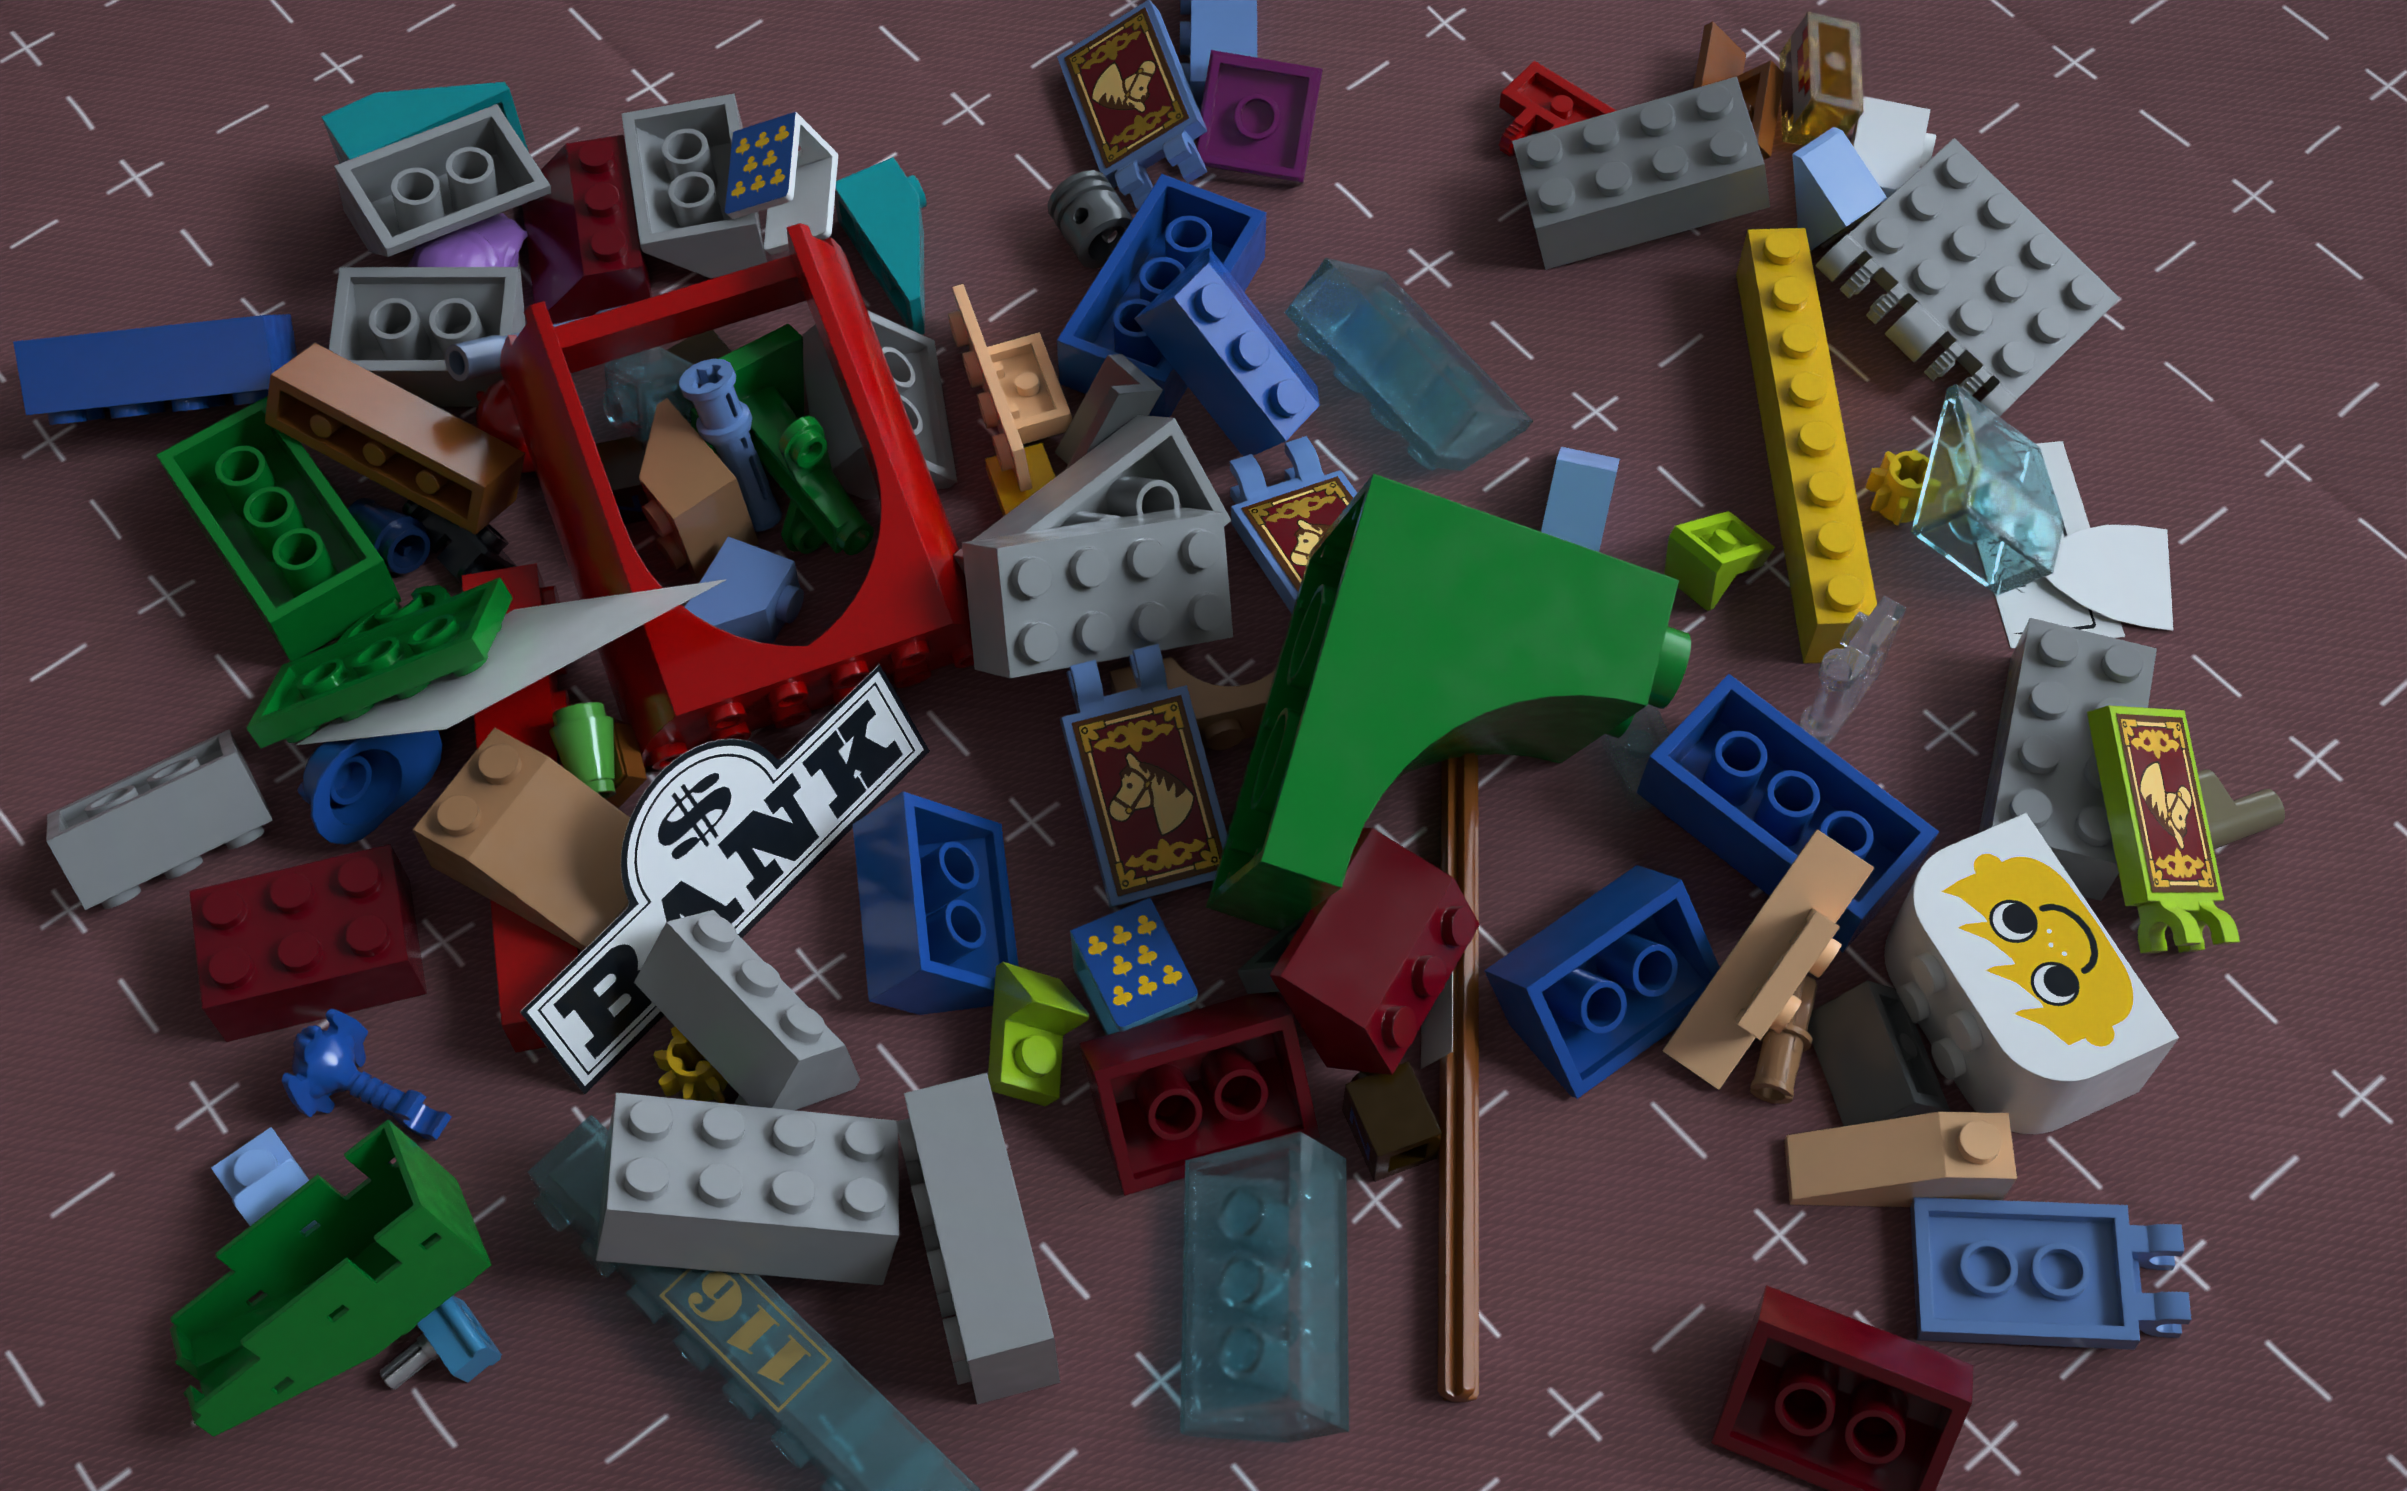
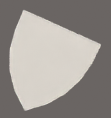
[2030,525,2173,631]

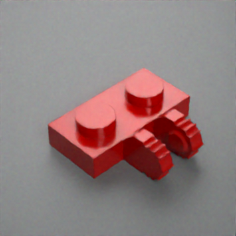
[1498,61,1617,156]

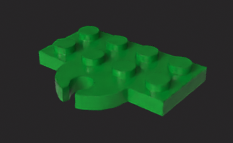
[246,577,513,748]

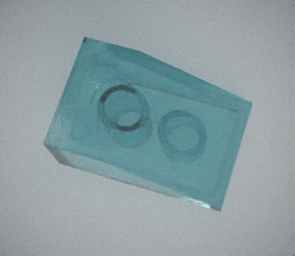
[1911,384,2064,595]

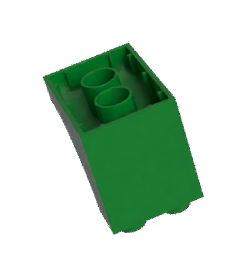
[1206,473,1691,932]

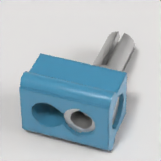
[380,1295,502,1389]

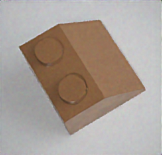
[639,398,759,583]

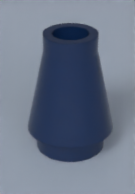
[348,498,430,574]

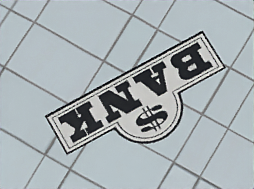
[520,664,930,1095]

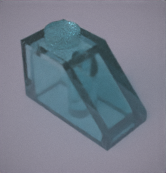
[602,346,695,442]

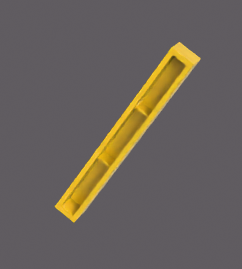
[1736,228,1881,664]

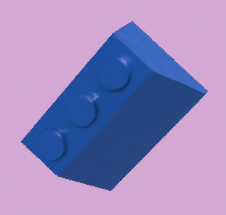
[1134,248,1320,456]
[853,791,1019,1015]
[1484,865,1720,1099]

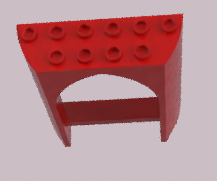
[500,223,974,770]

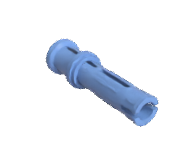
[679,359,782,532]

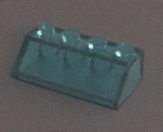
[1285,258,1533,471]
[1180,1132,1349,1443]

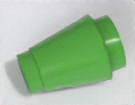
[549,702,616,799]

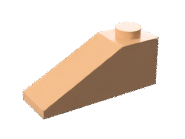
[1784,1112,2017,1207]

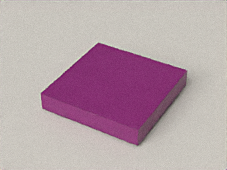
[1195,50,1323,183]

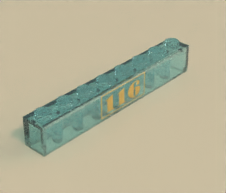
[528,1115,981,1491]

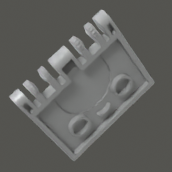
[1816,138,2120,431]

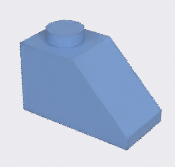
[685,536,804,644]

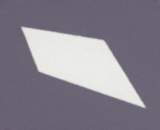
[296,579,726,745]

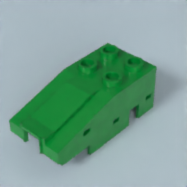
[170,1120,492,1437]

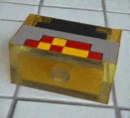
[1779,12,1864,146]

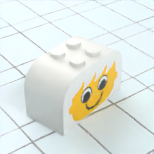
[1884,813,2179,1134]

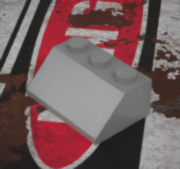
[622,94,767,278]
[334,104,551,257]
[329,267,526,407]
[802,310,957,500]
[46,729,273,910]
[634,910,860,1110]

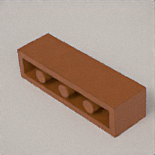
[265,343,525,535]

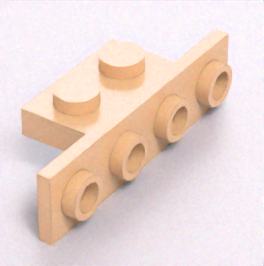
[948,284,1072,492]
[1662,829,1874,1090]

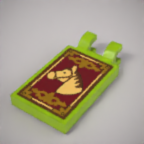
[2087,705,2240,953]

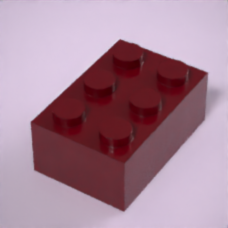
[189,844,427,1042]

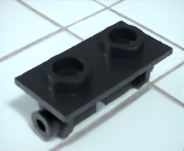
[402,500,517,586]

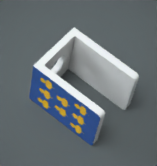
[725,112,838,255]

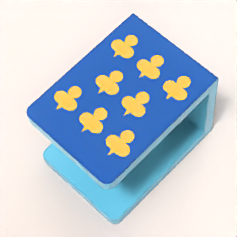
[1070,898,1198,1035]

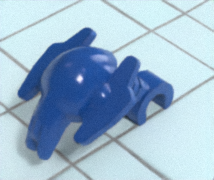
[282,1009,452,1141]

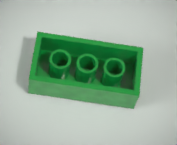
[156,396,402,661]

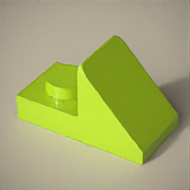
[1664,511,1775,611]
[988,962,1089,1106]

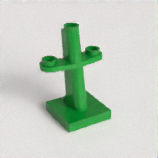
[690,324,874,555]

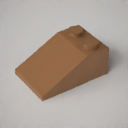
[413,728,630,951]

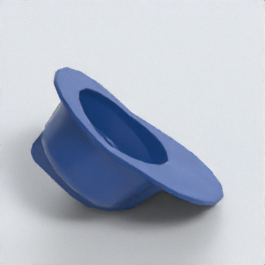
[297,730,443,845]

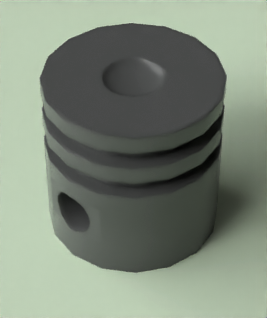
[1048,170,1133,269]

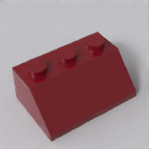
[522,135,652,324]
[1270,828,1480,1075]
[1079,992,1320,1196]
[1711,1285,1974,1491]

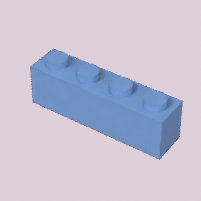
[1180,0,1257,113]

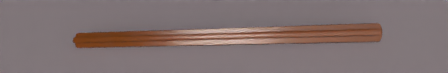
[1437,753,1479,1403]

